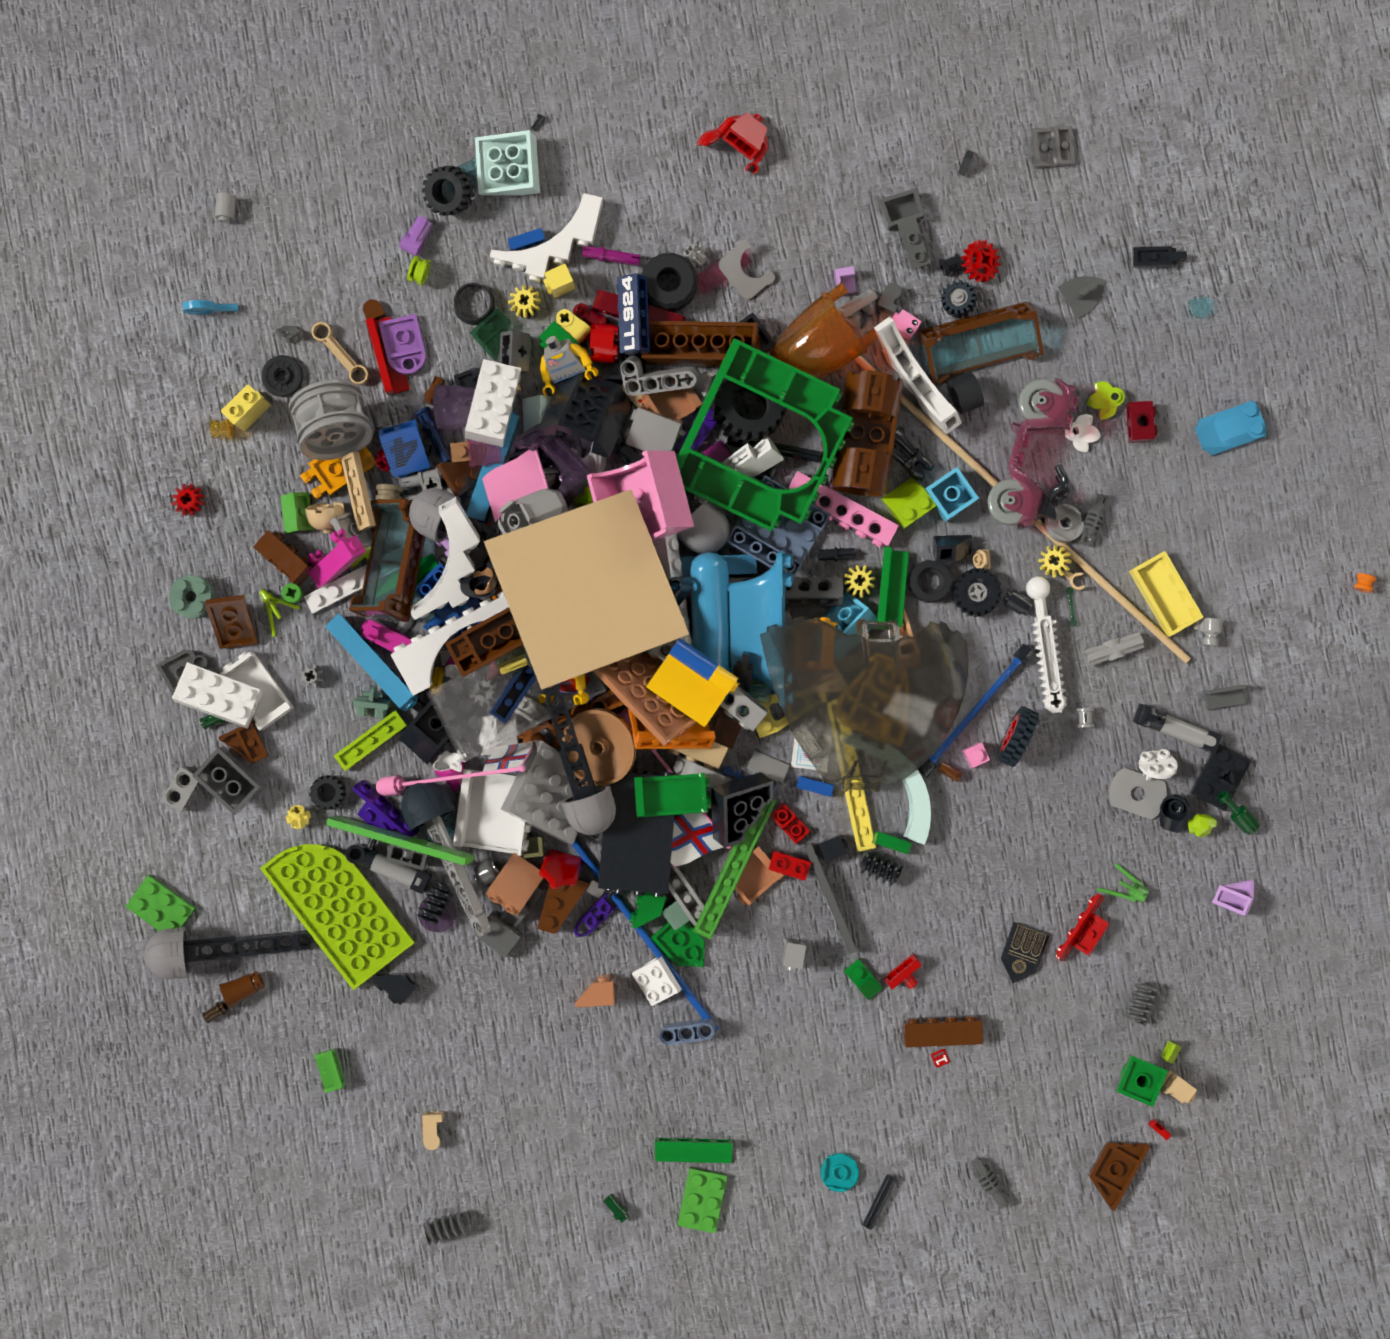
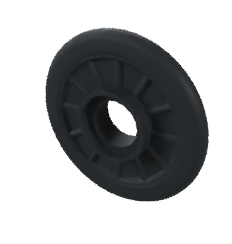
[261,355,303,397]

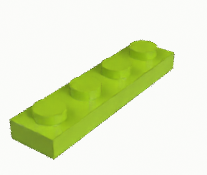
[334,710,408,771]

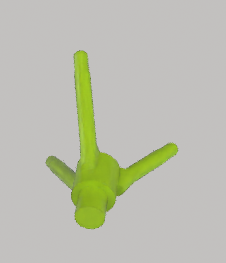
[259,589,300,637]

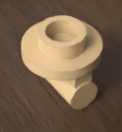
[973,550,991,569]

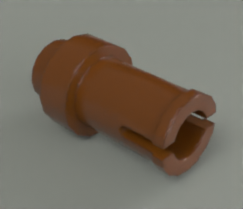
[423,376,446,406]

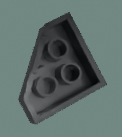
[711,772,773,848]

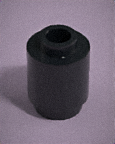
[1003,589,1033,616]

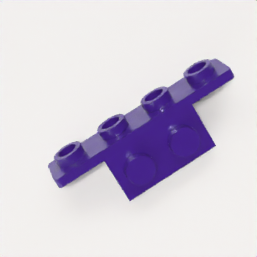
[352,780,420,837]

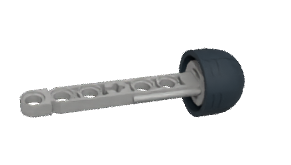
[401,782,491,937]

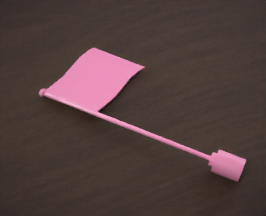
[482,443,549,522]

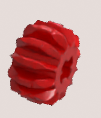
[172,484,205,516]

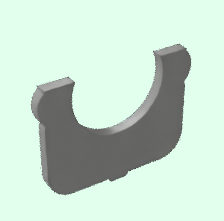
[719,239,775,299]

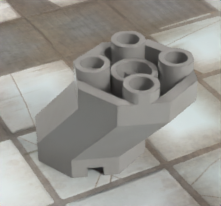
[498,488,569,534]

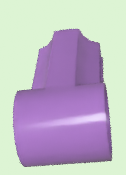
[399,216,433,256]

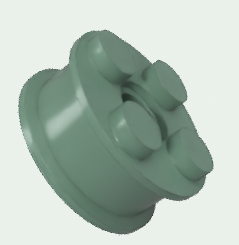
[169,575,216,618]

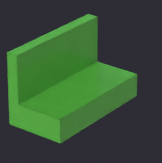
[280,492,314,534]

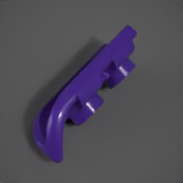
[574,894,618,937]

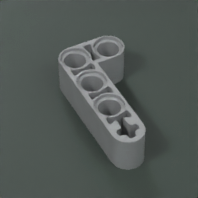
[620,356,700,396]

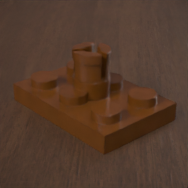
[205,595,258,649]
[708,706,746,749]

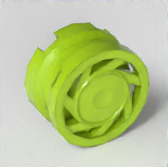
[407,255,431,286]

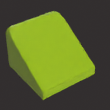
[1161,1040,1181,1064]

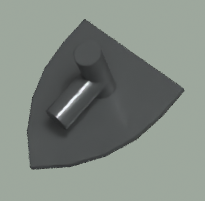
[1058,276,1105,319]

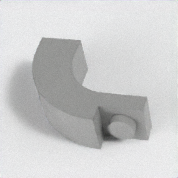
[671,756,733,791]

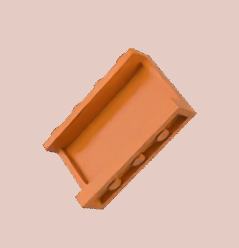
[628,709,715,749]

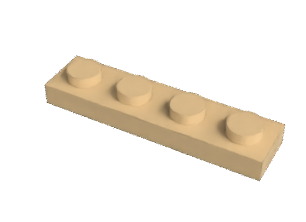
[341,452,376,531]

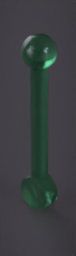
[1065,587,1077,627]

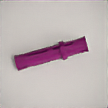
[582,246,640,266]

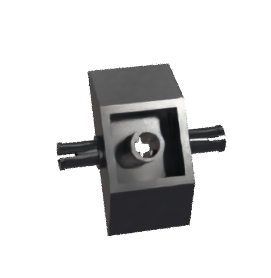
[399,682,479,765]

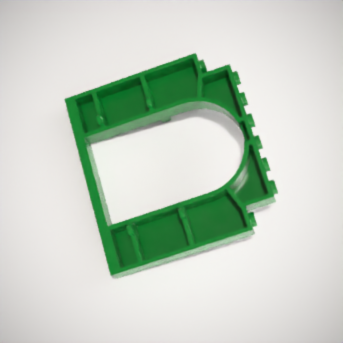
[677,338,854,531]

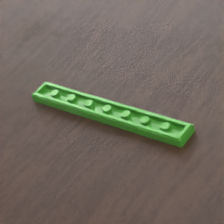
[693,799,777,939]
[326,815,474,865]

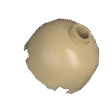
[305,502,345,533]

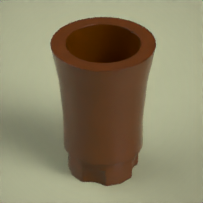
[219,971,265,1009]

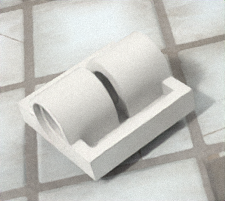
[632,956,682,1006]

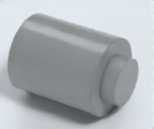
[215,193,236,223]

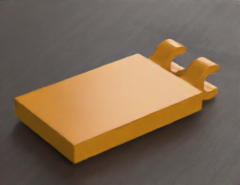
[300,447,376,499]

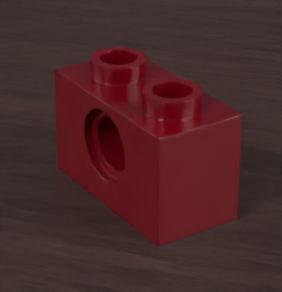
[1126,401,1158,443]

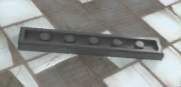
[804,843,857,953]

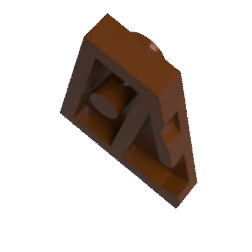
[436,462,481,496]
[218,721,269,764]

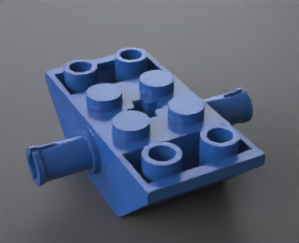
[415,562,482,636]

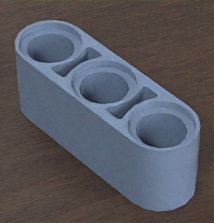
[659,1019,716,1045]

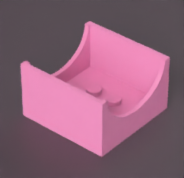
[587,450,694,542]

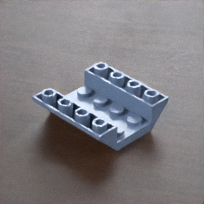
[726,476,831,579]

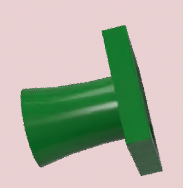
[1115,1055,1168,1107]

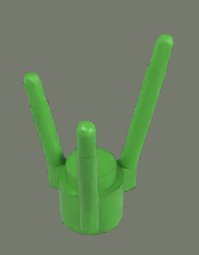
[1097,863,1149,902]

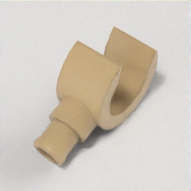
[1063,570,1086,591]

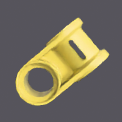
[556,309,591,344]

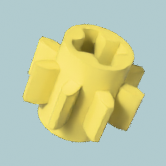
[286,805,311,829]

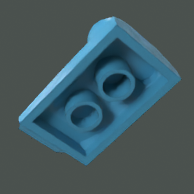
[1195,400,1266,456]

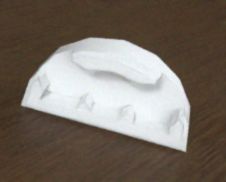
[692,371,716,404]

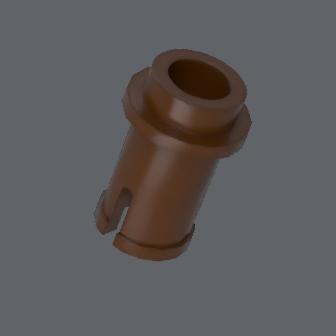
[937,760,963,782]

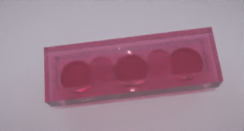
[697,251,752,295]

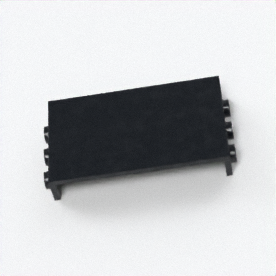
[598,770,675,897]

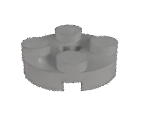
[1044,504,1084,543]

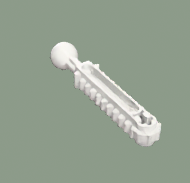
[1026,576,1067,714]

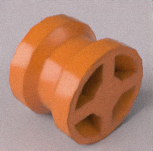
[1353,573,1377,593]

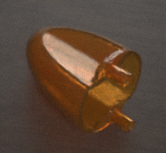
[770,282,879,379]

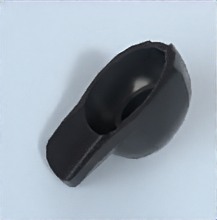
[1160,794,1189,833]

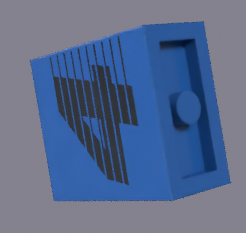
[379,419,430,478]

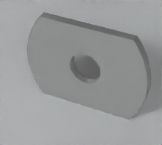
[1108,768,1167,820]

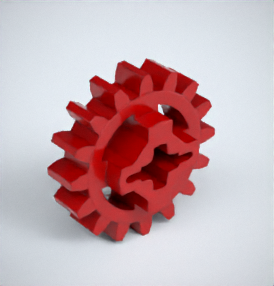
[961,240,1001,282]

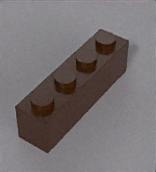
[903,1015,983,1048]

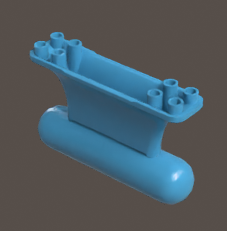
[690,550,795,707]

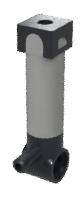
[1132,703,1222,753]
[345,838,432,894]

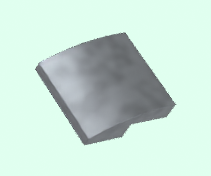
[1031,126,1075,168]

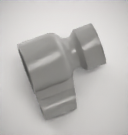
[1193,618,1223,647]

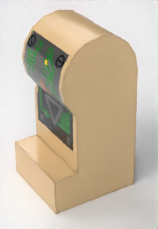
[422,1111,444,1150]

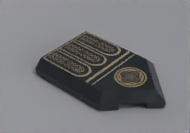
[1001,922,1050,983]

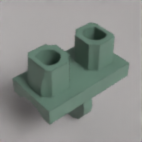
[353,686,391,719]

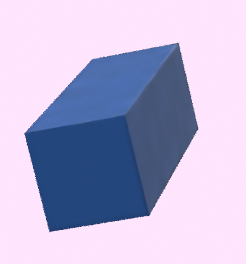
[508,228,546,251]
[796,776,834,797]

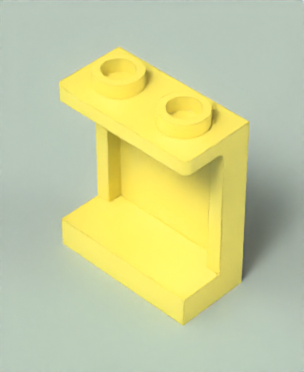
[221,385,271,432]

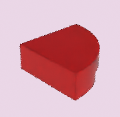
[1148,1119,1171,1140]

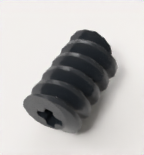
[860,850,903,887]
[416,880,454,924]

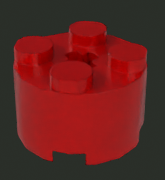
[590,324,619,363]

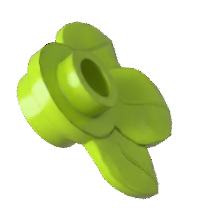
[1086,381,1125,420]

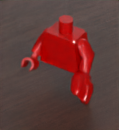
[697,113,768,174]

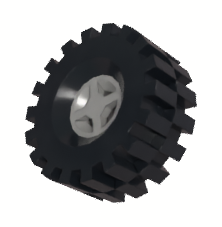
[952,568,1002,617]

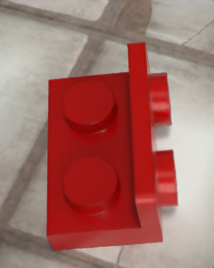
[769,850,811,880]

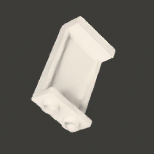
[220,651,294,730]

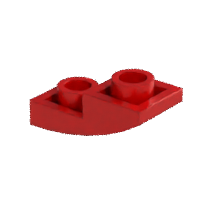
[769,802,811,845]

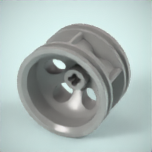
[289,379,373,460]

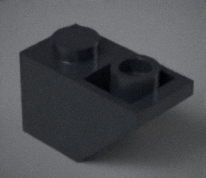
[932,535,972,563]
[372,973,419,1005]

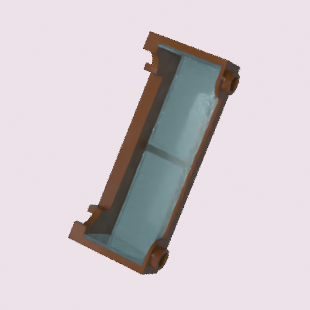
[916,301,1044,385]
[349,499,426,622]

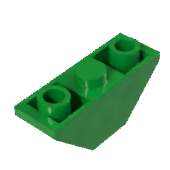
[629,892,666,929]

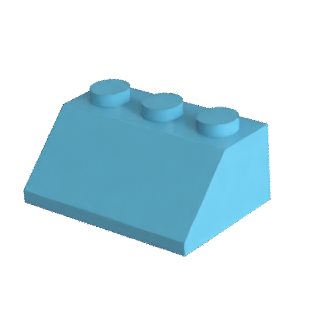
[812,592,877,662]

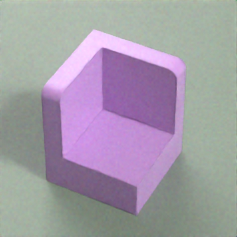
[834,266,856,296]

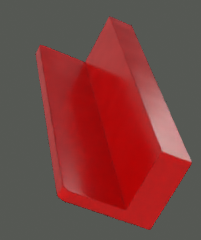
[366,317,410,396]

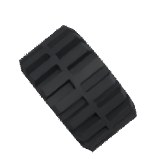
[422,165,475,216]

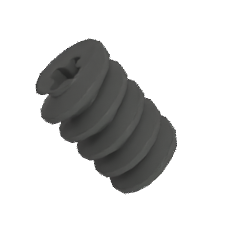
[1124,983,1159,1026]
[425,1212,468,1246]

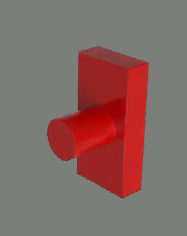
[883,954,922,990]

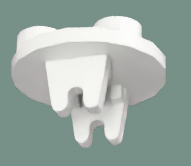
[1138,749,1178,781]

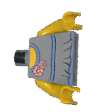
[540,336,599,396]

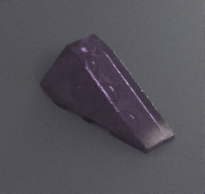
[433,385,514,430]

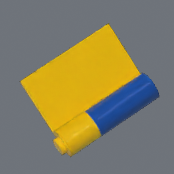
[646,638,740,727]

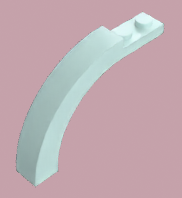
[842,732,931,845]

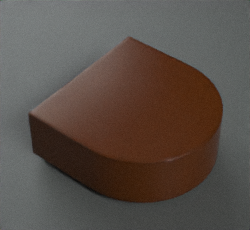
[363,299,386,320]

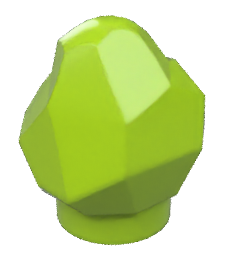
[1188,814,1217,837]

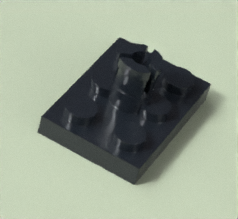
[1190,743,1252,811]

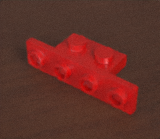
[1056,893,1110,962]

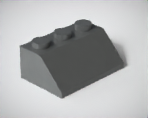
[192,747,266,815]

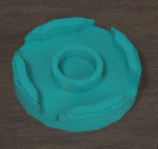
[820,1152,859,1192]

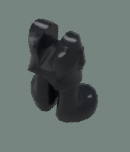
[892,426,935,481]

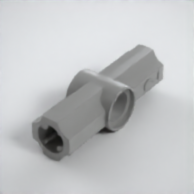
[1083,632,1144,666]

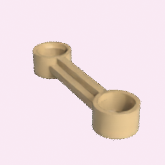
[311,322,370,386]

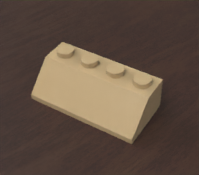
[668,742,728,771]

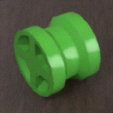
[282,583,304,603]

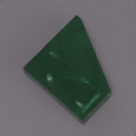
[469,308,511,361]

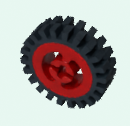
[997,706,1039,767]

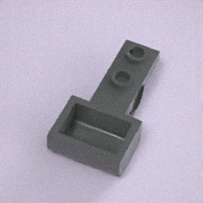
[879,188,930,271]
[474,886,544,958]

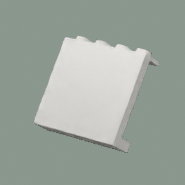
[453,769,531,856]

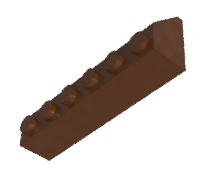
[641,321,760,366]

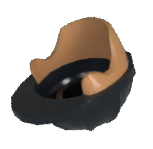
[460,567,499,600]

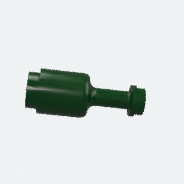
[1218,791,1260,835]

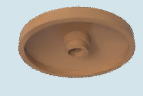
[562,708,637,786]

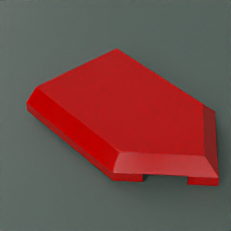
[539,849,584,890]

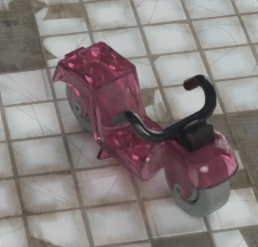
[988,377,1079,530]

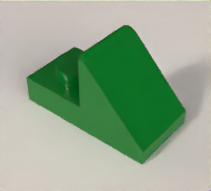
[843,958,883,1000]

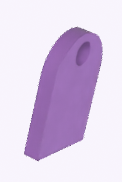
[378,314,426,375]

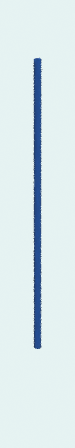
[516,771,719,1031]

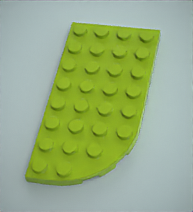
[260,844,415,990]

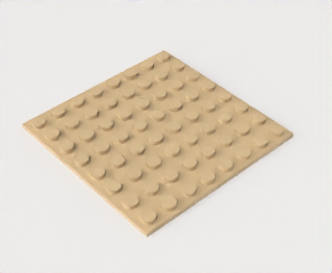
[484,489,689,690]

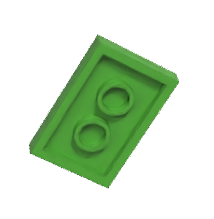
[125,875,196,931]
[678,1167,727,1233]

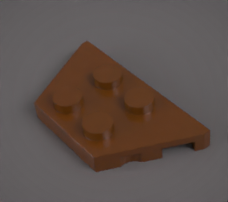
[1088,1141,1150,1212]

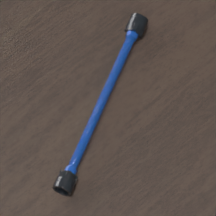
[916,644,1035,778]

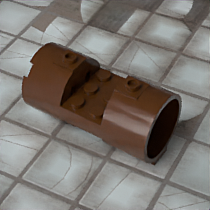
[829,370,904,497]

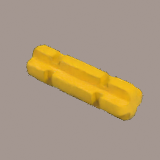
[430,667,444,696]

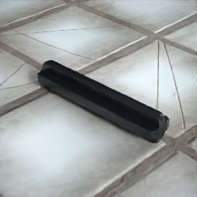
[863,1174,896,1230]

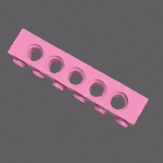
[788,471,899,548]

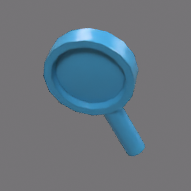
[182,300,238,315]

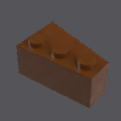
[253,530,314,586]
[537,878,591,934]

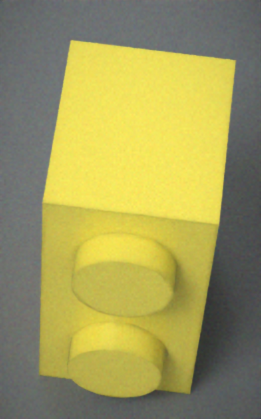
[543,264,575,298]

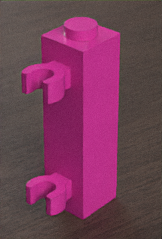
[307,528,366,588]
[361,618,413,652]

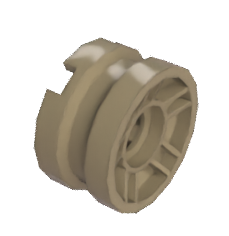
[375,484,403,504]

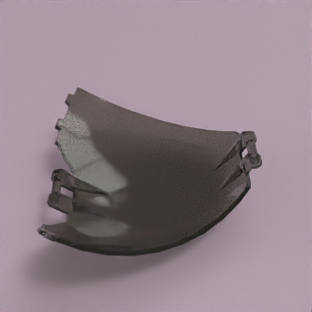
[760,616,969,792]

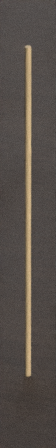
[848,348,1191,663]

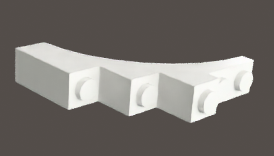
[490,193,603,283]
[874,317,962,434]
[411,497,480,620]

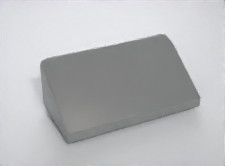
[747,750,789,783]

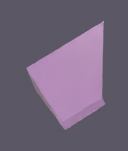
[1212,879,1254,917]

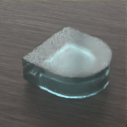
[1189,297,1211,318]

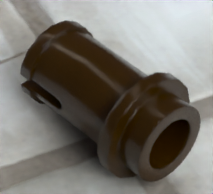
[202,1001,228,1023]

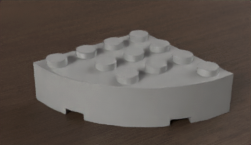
[500,740,578,845]

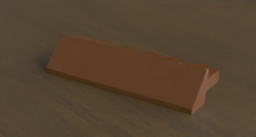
[445,607,524,677]

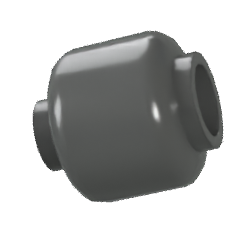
[473,859,502,887]

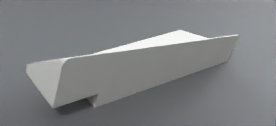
[695,436,784,504]

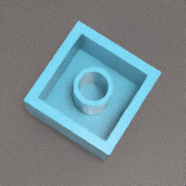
[925,467,979,522]

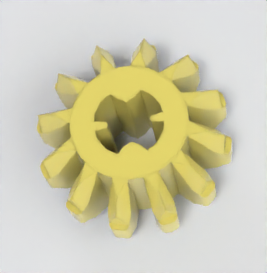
[508,285,541,318]
[1038,545,1072,578]
[843,565,876,597]

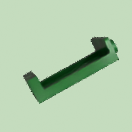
[634,773,711,818]

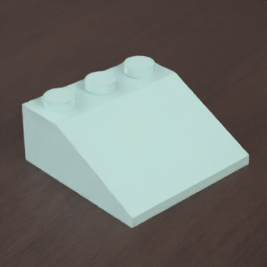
[475,130,540,195]

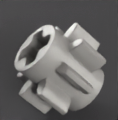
[683,243,706,268]
[300,665,323,688]

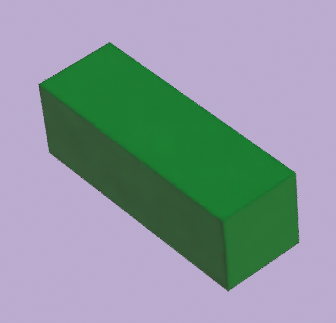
[872,832,911,854]

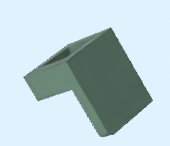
[662,900,690,930]

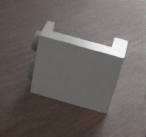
[624,406,684,451]

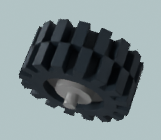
[941,280,977,318]

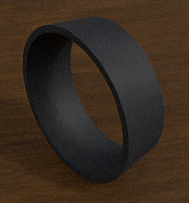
[454,283,495,325]

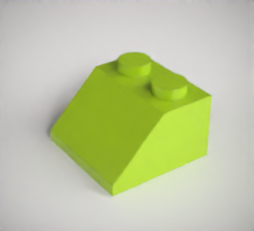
[881,477,936,530]

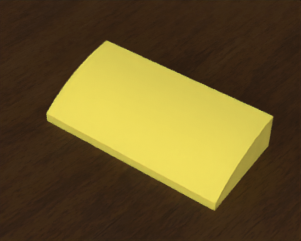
[1129,551,1203,637]

